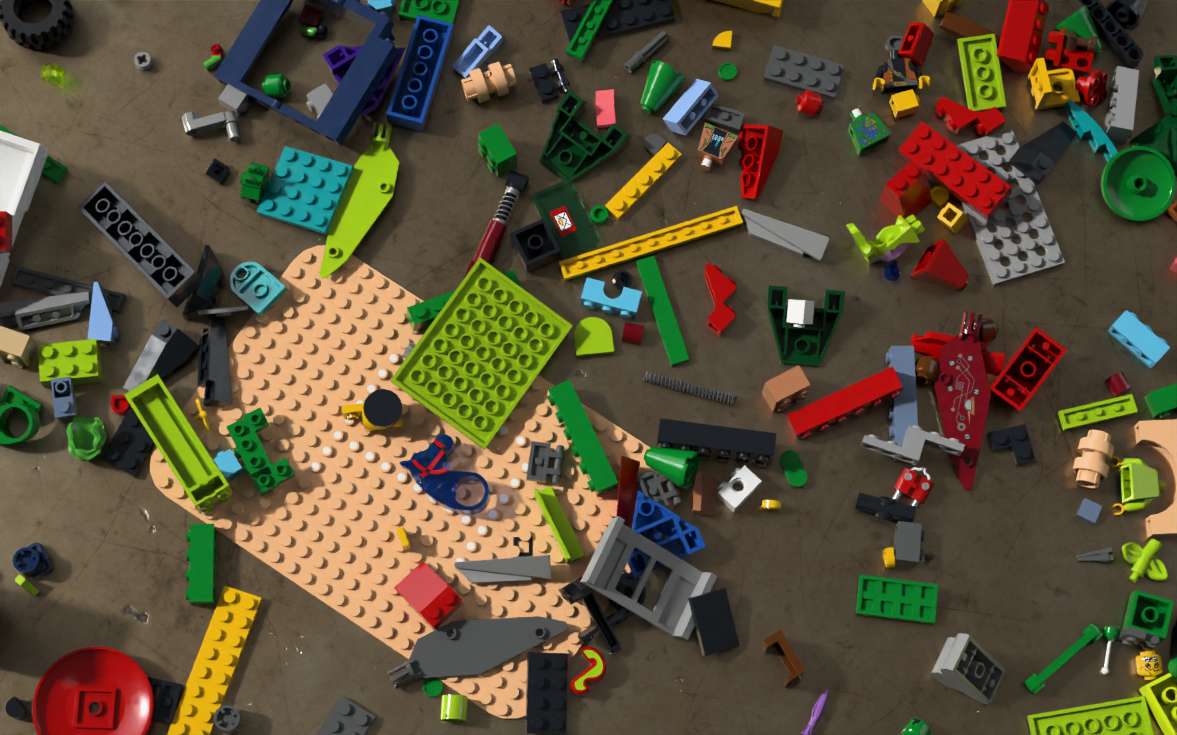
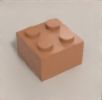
[762,365,810,412]

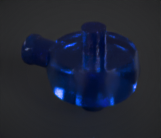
[884,260,900,281]

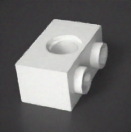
[717,465,762,513]

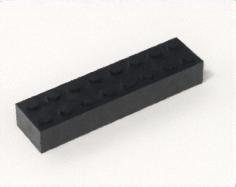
[78,181,205,308]

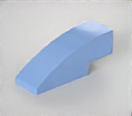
[452,25,505,78]

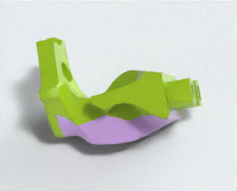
[846,214,925,265]

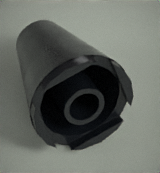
[1106,0,1149,31]

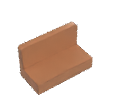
[692,473,717,516]

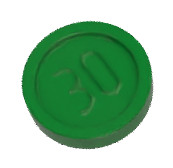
[718,63,737,81]
[423,677,443,697]

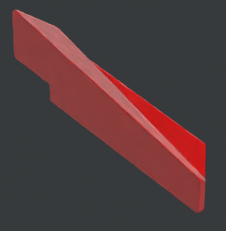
[616,456,640,529]

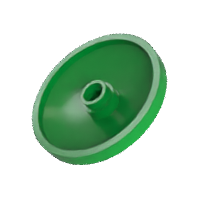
[1101,146,1176,221]

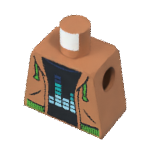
[697,123,738,171]

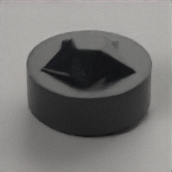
[612,270,632,290]

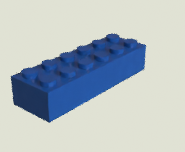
[386,15,454,132]

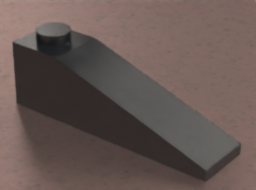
[1008,122,1078,185]
[123,319,199,392]

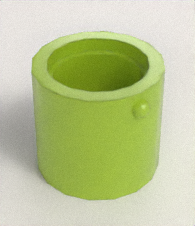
[441,695,468,722]

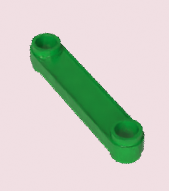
[1024,622,1104,694]

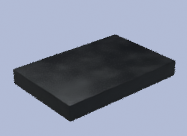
[688,588,740,656]

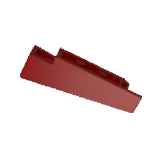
[910,331,1006,377]

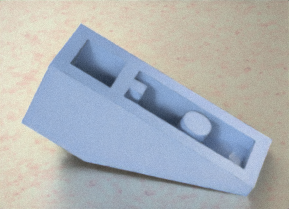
[88,282,119,343]

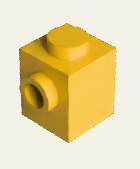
[889,89,920,119]
[937,202,968,234]

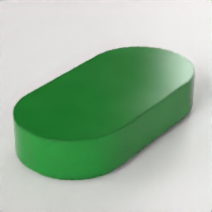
[780,450,807,488]

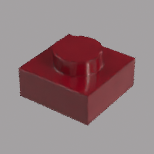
[298,4,323,28]

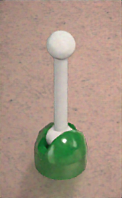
[1101,626,1120,675]

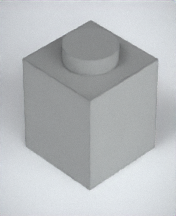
[218,84,249,116]

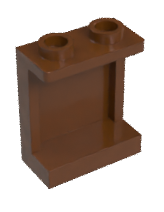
[760,630,806,687]

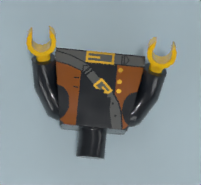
[872,50,930,94]

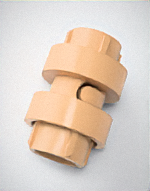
[461,61,517,103]
[1072,430,1115,489]

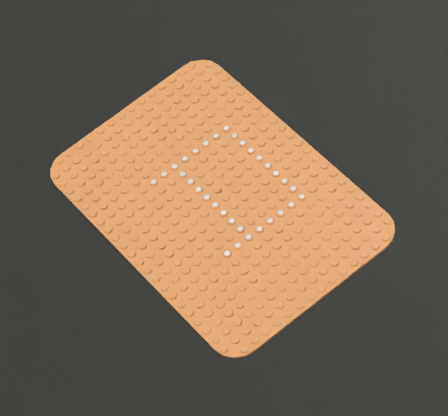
[150,245,679,719]

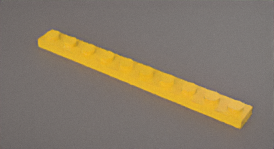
[559,206,743,281]

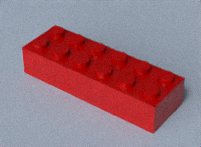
[898,121,1012,221]

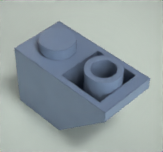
[51,377,78,420]

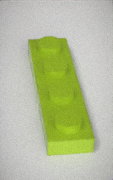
[1058,394,1138,431]

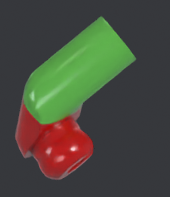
[203,44,224,71]

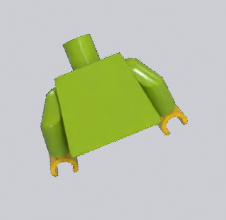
[1109,456,1166,516]

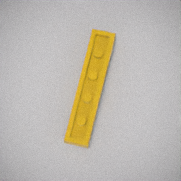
[605,143,682,220]

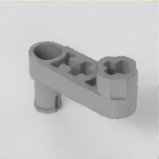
[181,111,241,142]

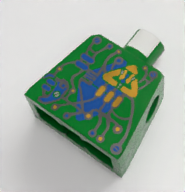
[848,108,892,156]

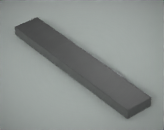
[10,266,126,314]

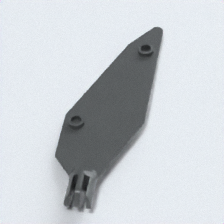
[387,616,568,690]

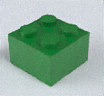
[477,123,517,177]
[1122,590,1174,643]

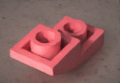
[596,89,616,128]

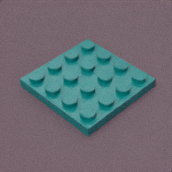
[257,146,354,235]

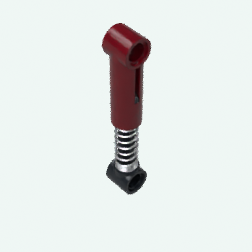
[465,170,529,277]

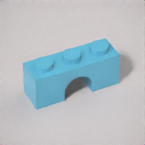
[581,277,642,319]

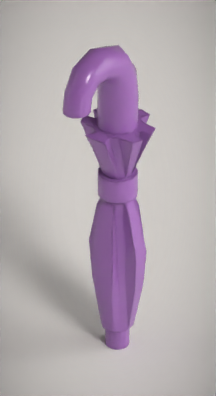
[800,689,830,735]

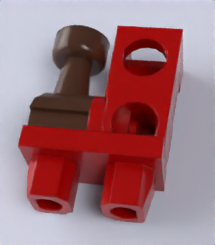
[1044,28,1097,73]

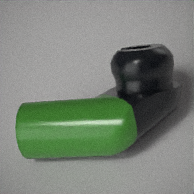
[299,24,328,38]

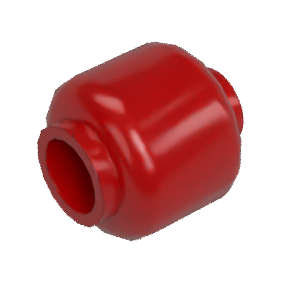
[795,90,824,117]

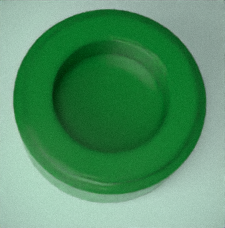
[590,205,609,225]

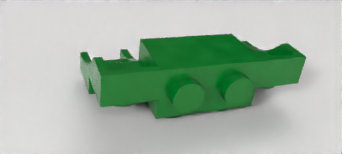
[226,407,295,496]

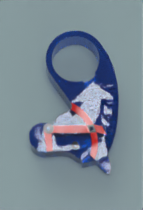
[400,434,491,515]

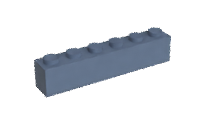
[885,346,918,462]

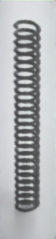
[643,372,738,406]

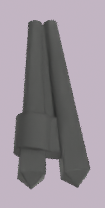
[1077,547,1116,563]

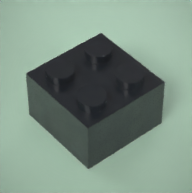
[510,218,561,273]

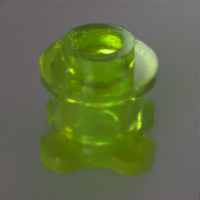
[40,63,66,84]

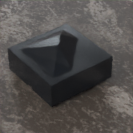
[204,158,230,184]

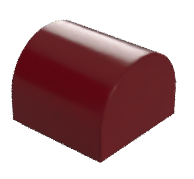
[622,322,644,345]
[1105,371,1132,398]

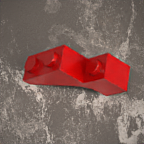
[935,97,1006,137]
[704,262,737,337]

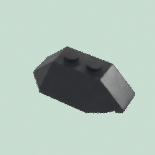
[182,245,226,321]

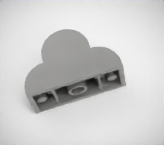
[931,633,1006,705]

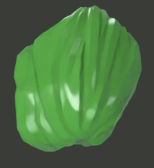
[66,416,107,461]

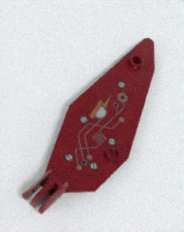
[934,311,991,490]

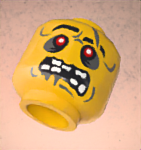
[1135,651,1163,680]

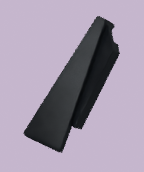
[197,314,233,407]

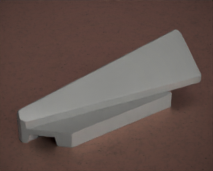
[741,209,830,261]
[0,292,90,330]
[454,555,551,584]

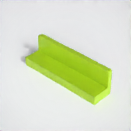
[533,486,585,565]

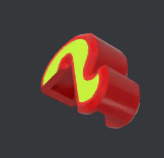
[571,646,607,696]

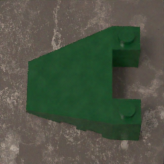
[540,90,632,184]
[766,285,845,366]

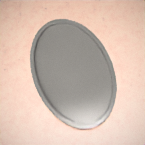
[198,306,249,317]

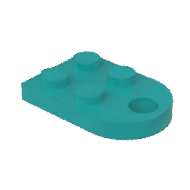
[229,262,288,316]

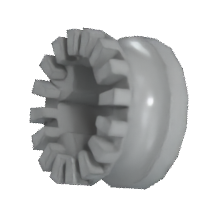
[134,52,152,71]

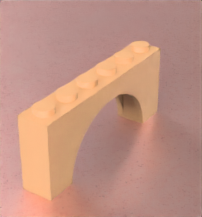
[1134,419,1177,538]

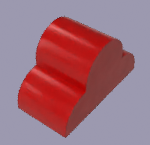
[989,327,1068,412]

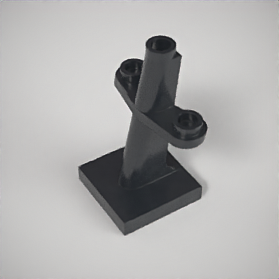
[559,576,628,653]

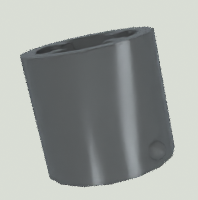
[214,705,243,734]

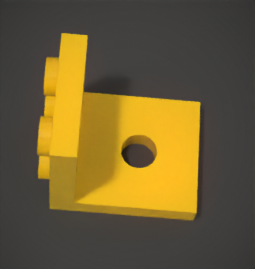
[1028,58,1080,110]

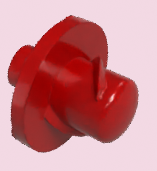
[1075,69,1108,107]

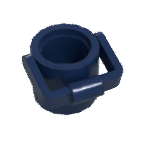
[13,542,52,580]

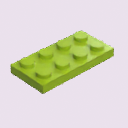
[957,34,1006,112]

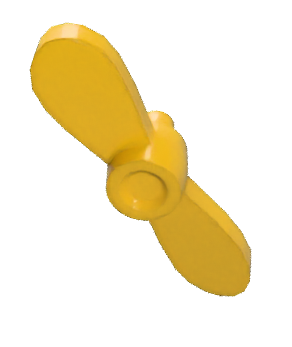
[195,399,211,432]

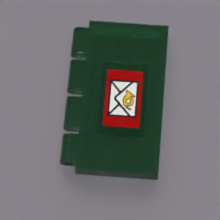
[530,181,602,260]

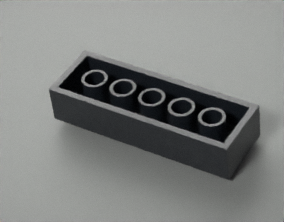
[656,418,777,467]

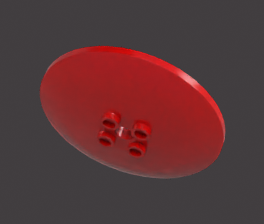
[32,647,154,735]

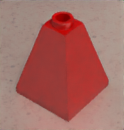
[910,239,969,290]

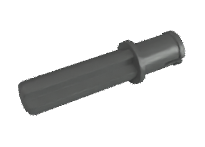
[624,31,670,73]

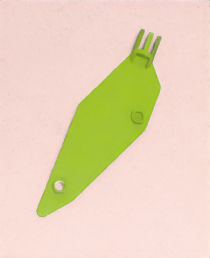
[320,122,399,278]

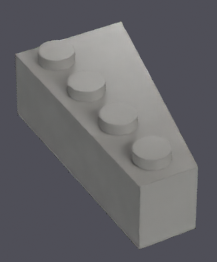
[1104,66,1141,144]

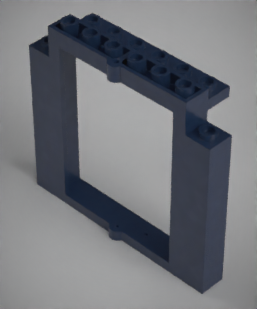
[214,0,398,146]

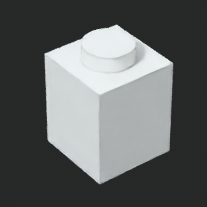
[786,299,815,328]

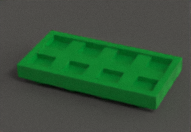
[856,575,938,624]

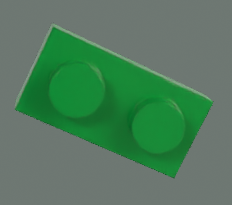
[0,386,43,420]

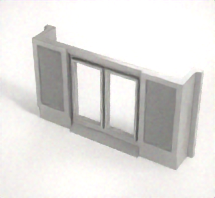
[580,516,717,640]

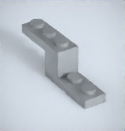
[860,426,965,465]

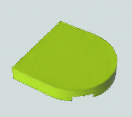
[574,317,614,357]

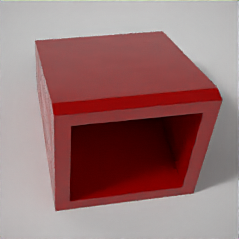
[879,160,932,219]

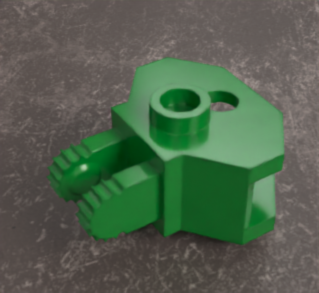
[240,162,270,203]

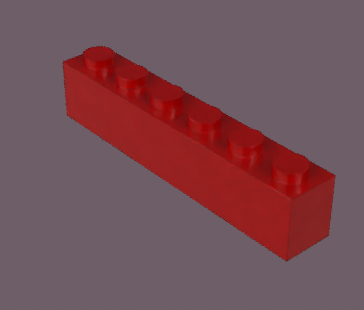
[787,366,903,439]

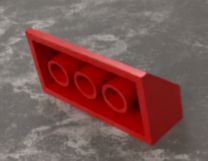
[996,0,1049,73]

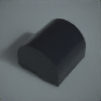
[5,697,30,720]

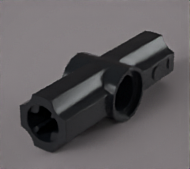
[855,492,917,523]

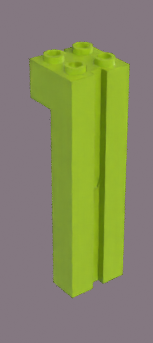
[124,374,233,514]

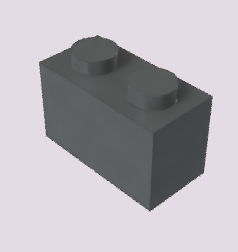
[894,521,925,566]

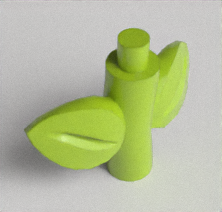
[1122,539,1168,583]

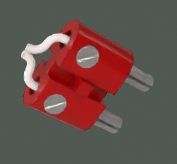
[893,466,935,509]

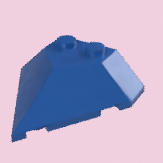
[627,490,706,578]

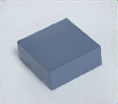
[1076,498,1102,525]

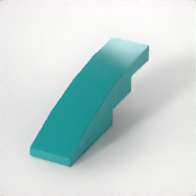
[1064,100,1118,162]

